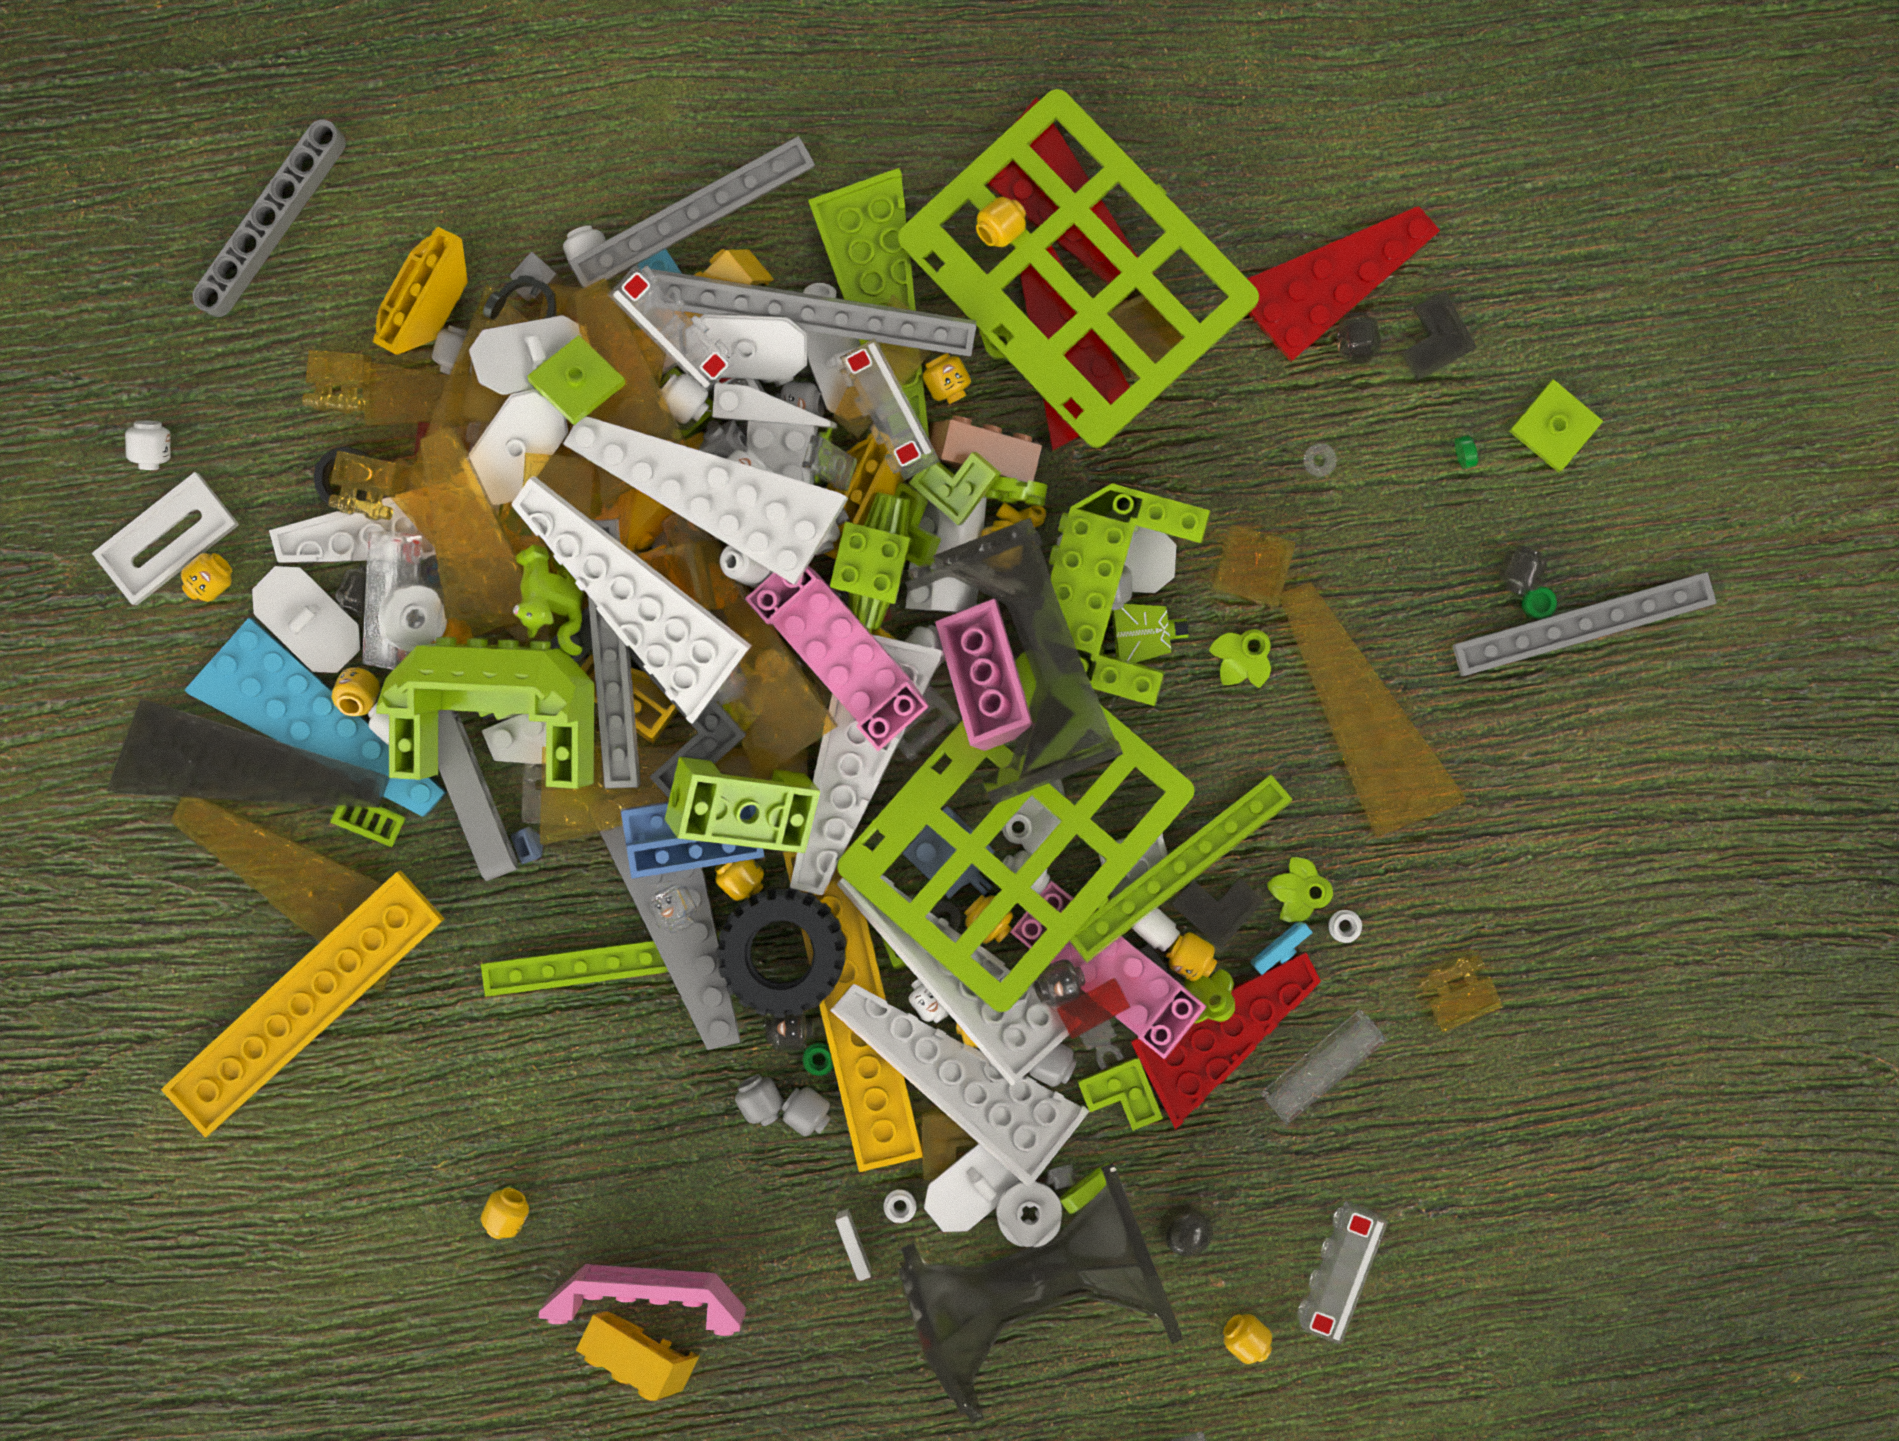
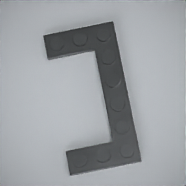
[550,606,748,798]

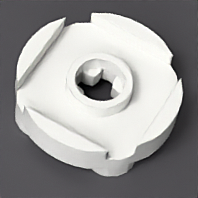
[378,584,447,652]
[996,1181,1062,1247]

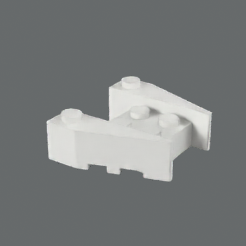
[712,383,837,485]

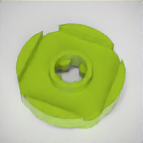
[983,477,1047,506]

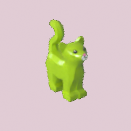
[513,545,584,656]

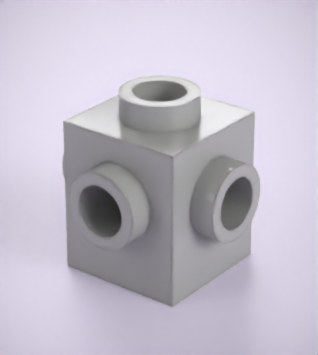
[699,420,749,459]

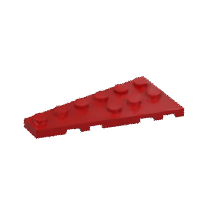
[986,96,1138,299]
[1247,206,1440,362]
[1019,245,1130,452]
[1130,951,1321,1130]

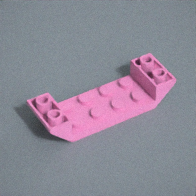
[745,565,929,751]
[1010,881,1207,1059]
[539,1264,746,1336]

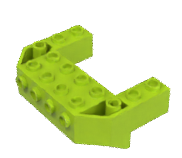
[1031,484,1211,706]
[376,637,594,789]

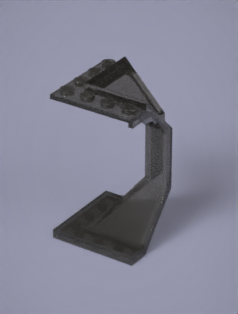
[904,518,1123,805]
[898,1163,1184,1424]

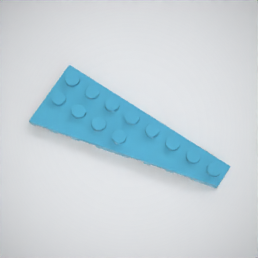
[185,618,447,817]

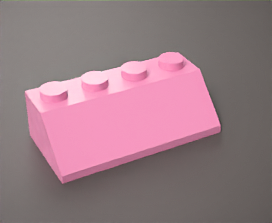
[935,598,1033,751]

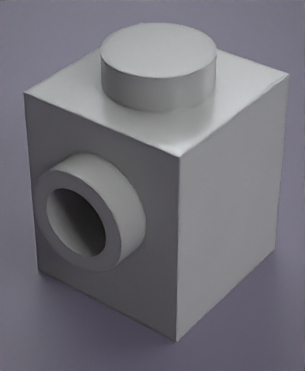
[510,252,563,306]

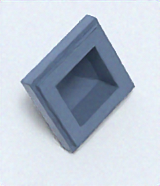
[511,827,544,865]

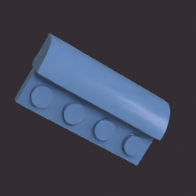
[621,801,764,879]

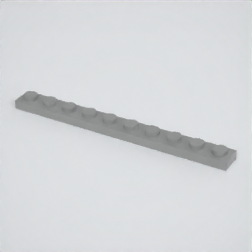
[639,268,976,357]

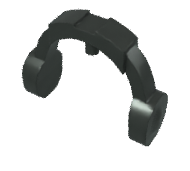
[483,275,557,320]

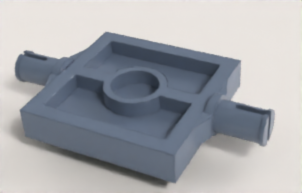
[902,806,995,899]

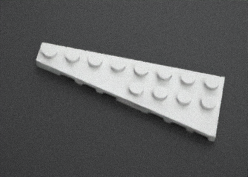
[837,875,1083,1086]
[830,984,1090,1187]

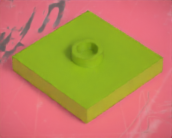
[527,335,625,425]
[1509,379,1603,473]

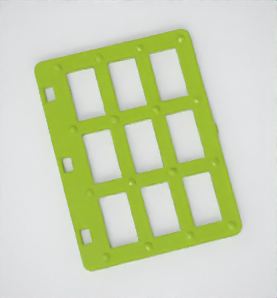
[898,89,1259,448]
[837,650,1194,1012]

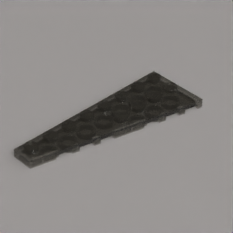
[107,699,390,808]

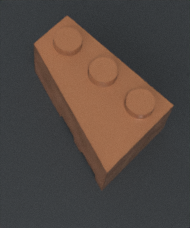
[921,415,1042,483]

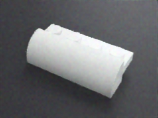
[906,498,986,613]

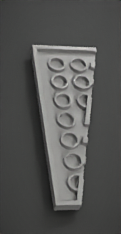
[589,790,741,1050]

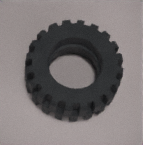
[717,887,846,1018]

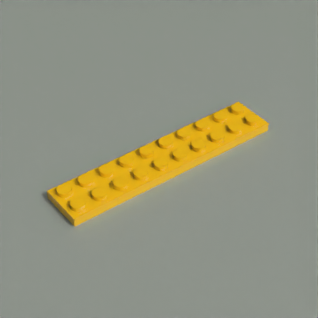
[783,844,923,1172]
[161,870,445,1138]

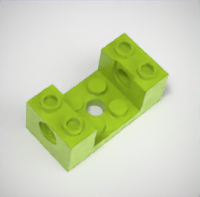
[665,757,820,853]

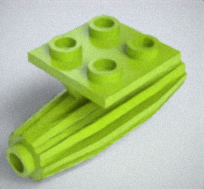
[830,492,911,633]

